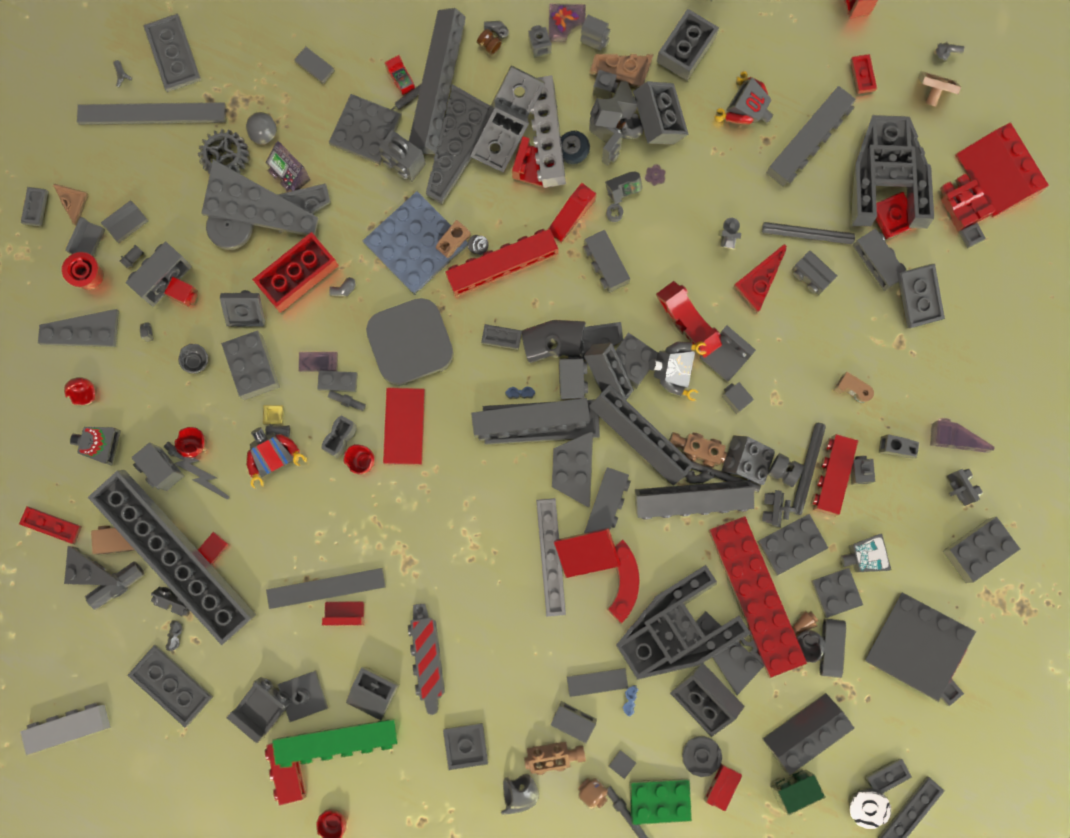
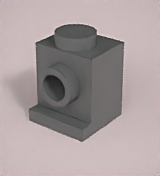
[528,25,552,57]

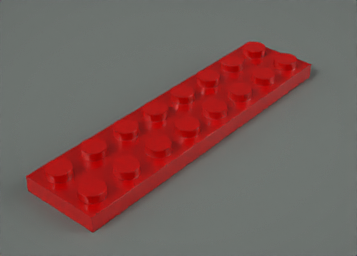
[709,516,807,678]

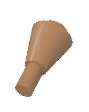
[793,610,819,635]

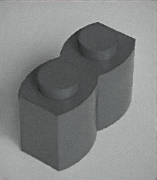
[580,15,611,51]
[322,415,357,458]

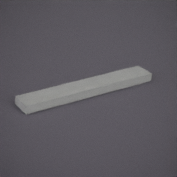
[536,498,566,617]

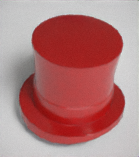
[62,252,103,290]

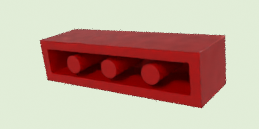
[812,434,859,516]

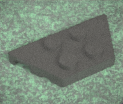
[552,432,593,507]

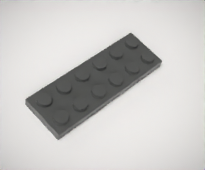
[483,399,600,445]

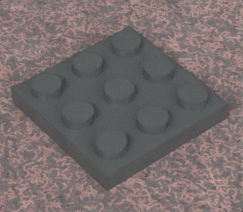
[329,94,402,165]

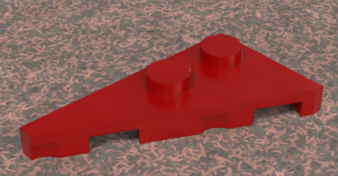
[734,244,787,313]

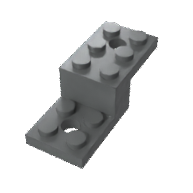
[470,65,545,172]

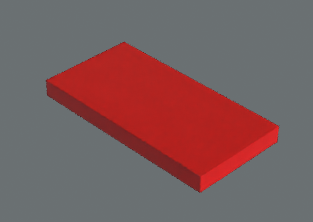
[383,388,425,465]

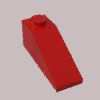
[548,183,597,243]

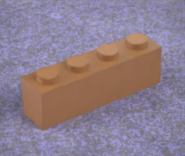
[91,523,175,555]

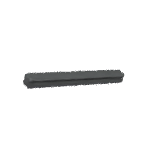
[762,222,855,244]
[792,423,826,515]

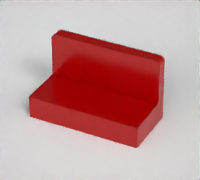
[322,602,364,626]
[703,764,742,811]

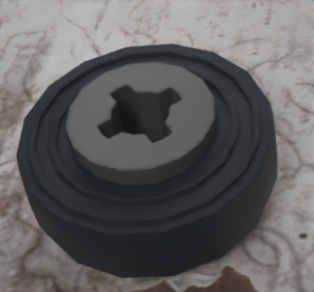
[561,131,590,164]

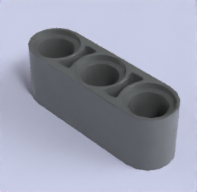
[820,618,846,678]

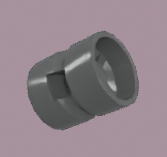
[768,453,804,487]

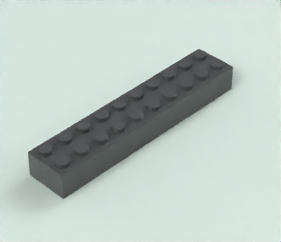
[88,469,256,645]

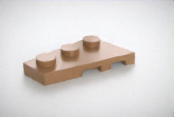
[590,54,654,88]

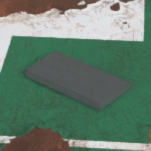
[143,14,202,92]
[127,645,213,728]

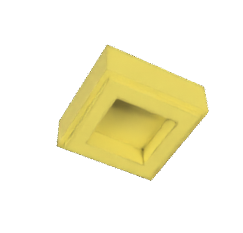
[263,405,284,425]

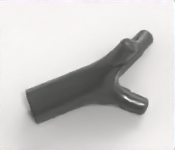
[113,60,132,87]

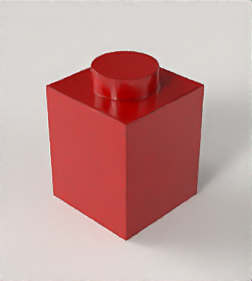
[164,277,198,307]

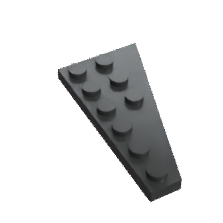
[426,84,490,204]
[202,160,318,235]

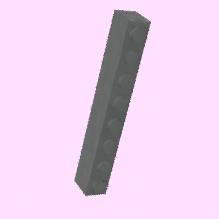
[409,8,466,154]

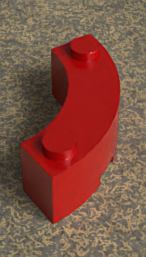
[656,281,722,358]
[607,539,640,624]

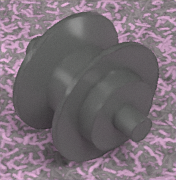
[468,235,489,255]

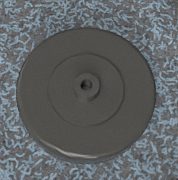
[206,217,253,250]

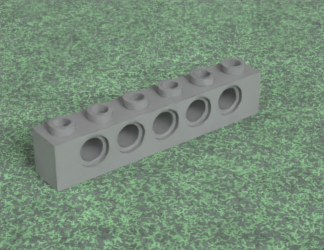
[531,75,566,188]

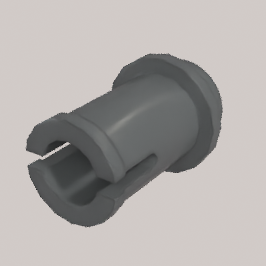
[120,245,144,268]
[265,424,290,437]

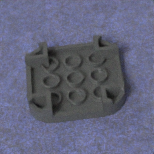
[366,298,454,386]

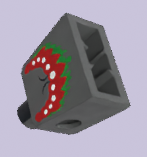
[70,427,121,466]

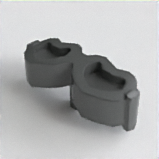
[165,620,183,652]

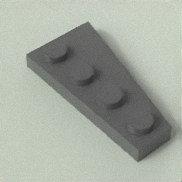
[696,611,764,695]

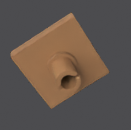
[918,71,961,106]

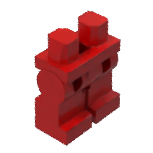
[940,174,996,232]

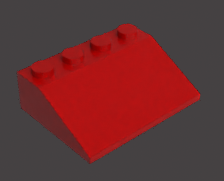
[955,122,1049,217]

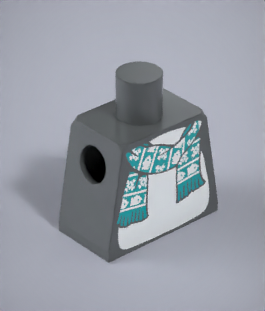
[841,534,891,572]

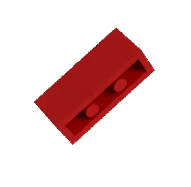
[265,743,306,806]

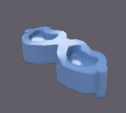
[505,386,535,399]
[623,685,638,716]

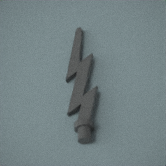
[164,442,230,500]

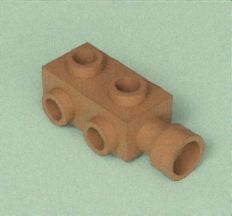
[669,432,727,468]
[524,742,586,775]

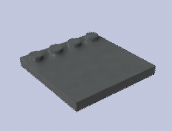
[865,592,976,702]

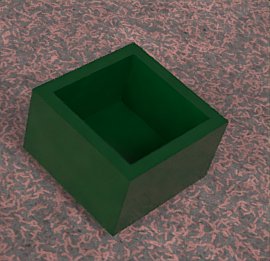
[770,769,826,815]

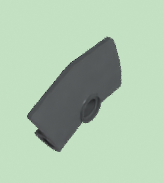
[522,320,586,363]

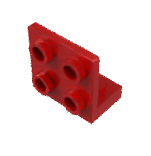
[512,137,554,188]

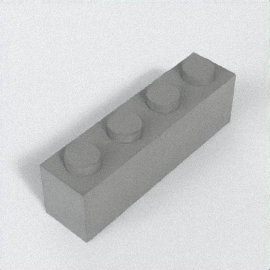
[20,703,111,755]

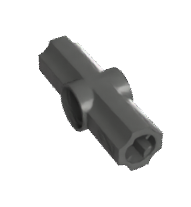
[85,561,145,610]

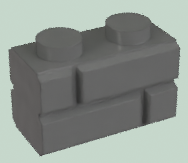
[792,250,838,295]

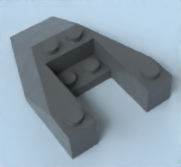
[852,115,934,229]
[616,565,750,680]

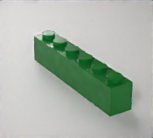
[272,719,397,768]

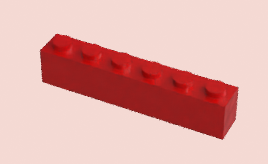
[445,229,559,296]

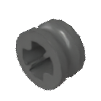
[606,204,623,222]

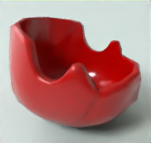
[64,377,95,405]
[175,427,205,458]
[343,444,374,475]
[316,809,347,838]

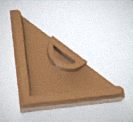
[53,184,88,226]

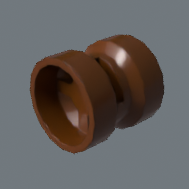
[477,29,502,55]

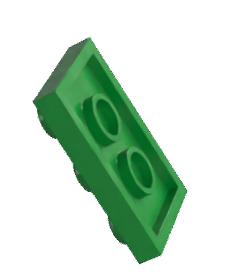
[629,779,692,825]

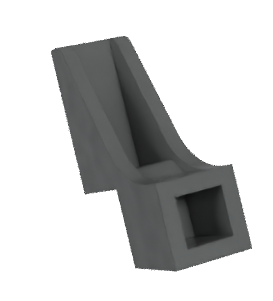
[590,81,637,128]

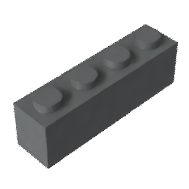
[584,467,631,536]

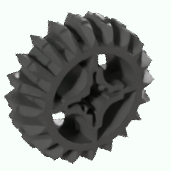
[198,129,249,175]

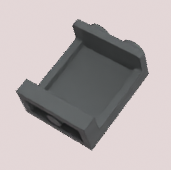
[227,677,291,744]

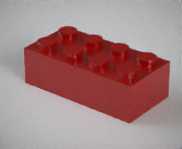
[252,232,339,313]

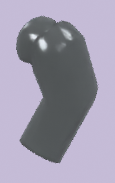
[484,21,509,38]
[329,277,356,297]

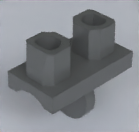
[718,218,742,248]
[947,469,983,506]
[762,490,796,528]

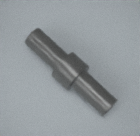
[328,390,366,411]

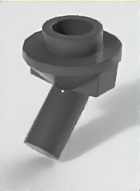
[936,42,964,60]

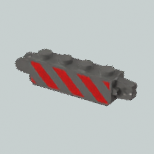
[408,604,445,715]

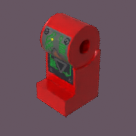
[384,55,415,95]

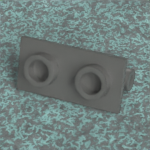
[151,586,190,617]

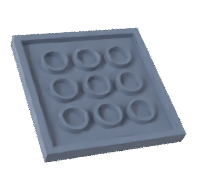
[363,191,468,295]

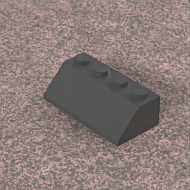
[762,693,855,775]

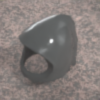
[501,774,539,815]

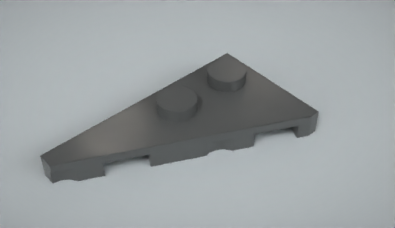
[64,546,123,586]

